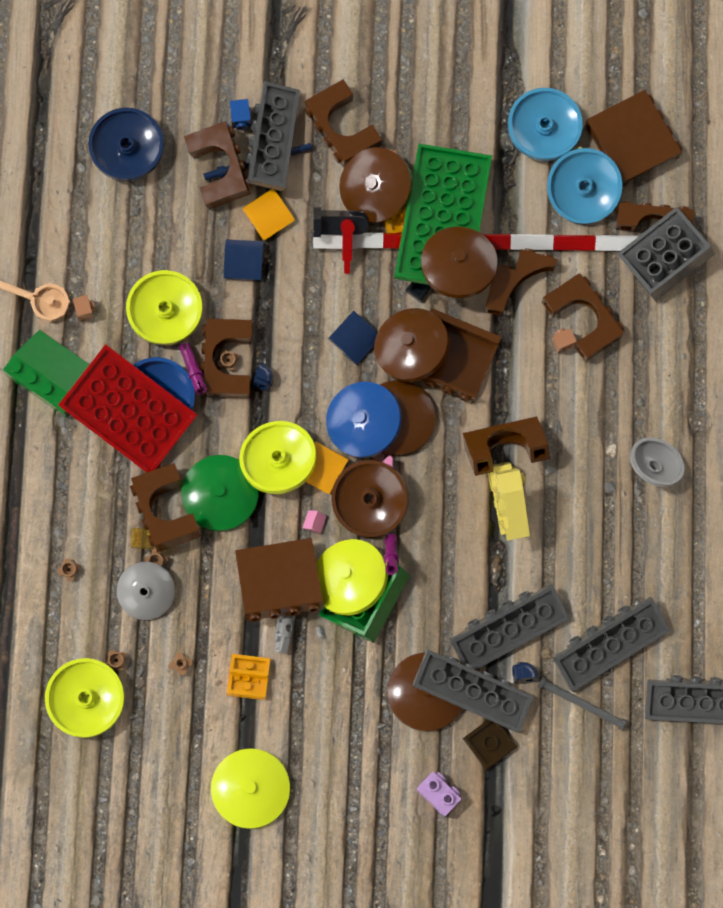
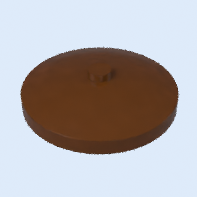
[339,147,413,223]
[421,227,497,298]
[374,308,450,382]
[379,380,436,456]
[331,460,409,537]
[387,653,462,731]

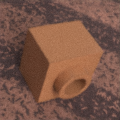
[73,295,96,321]
[552,328,577,354]

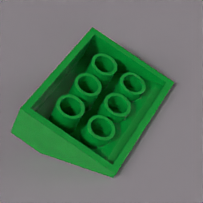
[2,330,89,418]
[319,565,410,643]

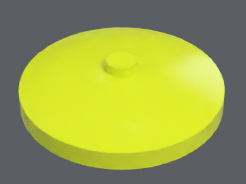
[126,270,203,346]
[239,421,317,494]
[316,539,388,615]
[45,658,124,738]
[211,749,290,829]

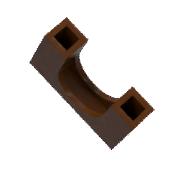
[304,79,382,168]
[184,121,252,209]
[541,273,624,362]
[200,318,253,398]
[463,416,550,476]
[130,463,201,552]

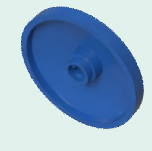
[133,357,195,410]
[326,382,402,458]

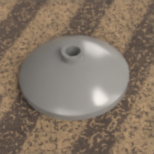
[630,437,685,487]
[117,562,175,620]

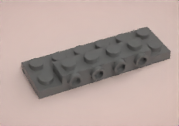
[246,81,300,191]
[449,584,569,670]
[552,597,670,692]
[412,650,534,733]
[645,675,723,724]

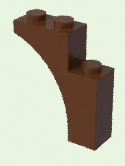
[484,248,557,317]

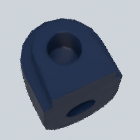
[252,362,274,390]
[512,662,539,684]

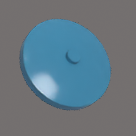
[508,88,583,161]
[547,148,622,224]

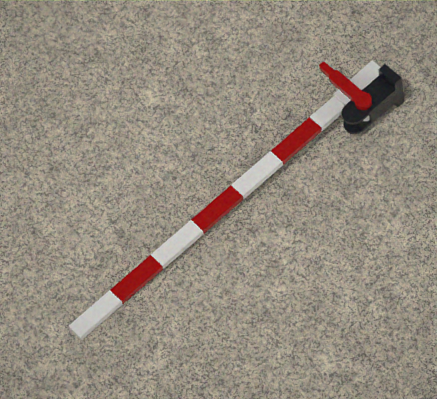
[313,207,638,274]

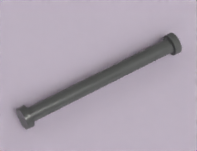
[538,677,627,731]

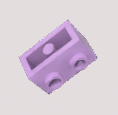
[416,772,461,817]

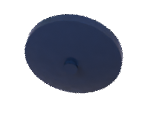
[88,108,164,181]

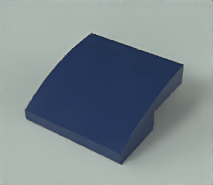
[223,239,263,280]
[328,310,377,366]

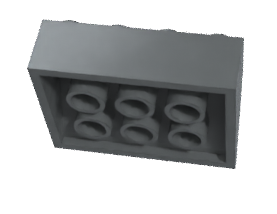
[617,207,715,301]

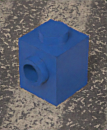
[230,99,251,130]

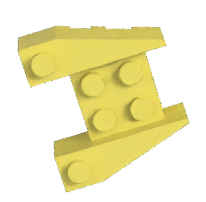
[488,462,530,541]

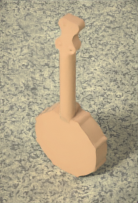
[0,281,70,323]

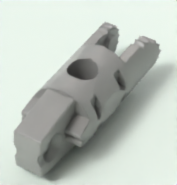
[274,615,295,653]

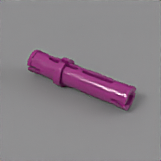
[179,343,207,395]
[384,533,399,575]

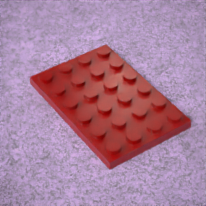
[58,344,197,473]

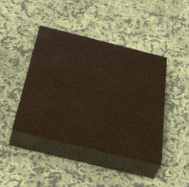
[463,720,517,770]

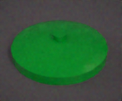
[181,455,259,532]

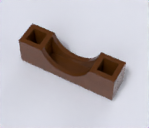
[616,201,694,232]

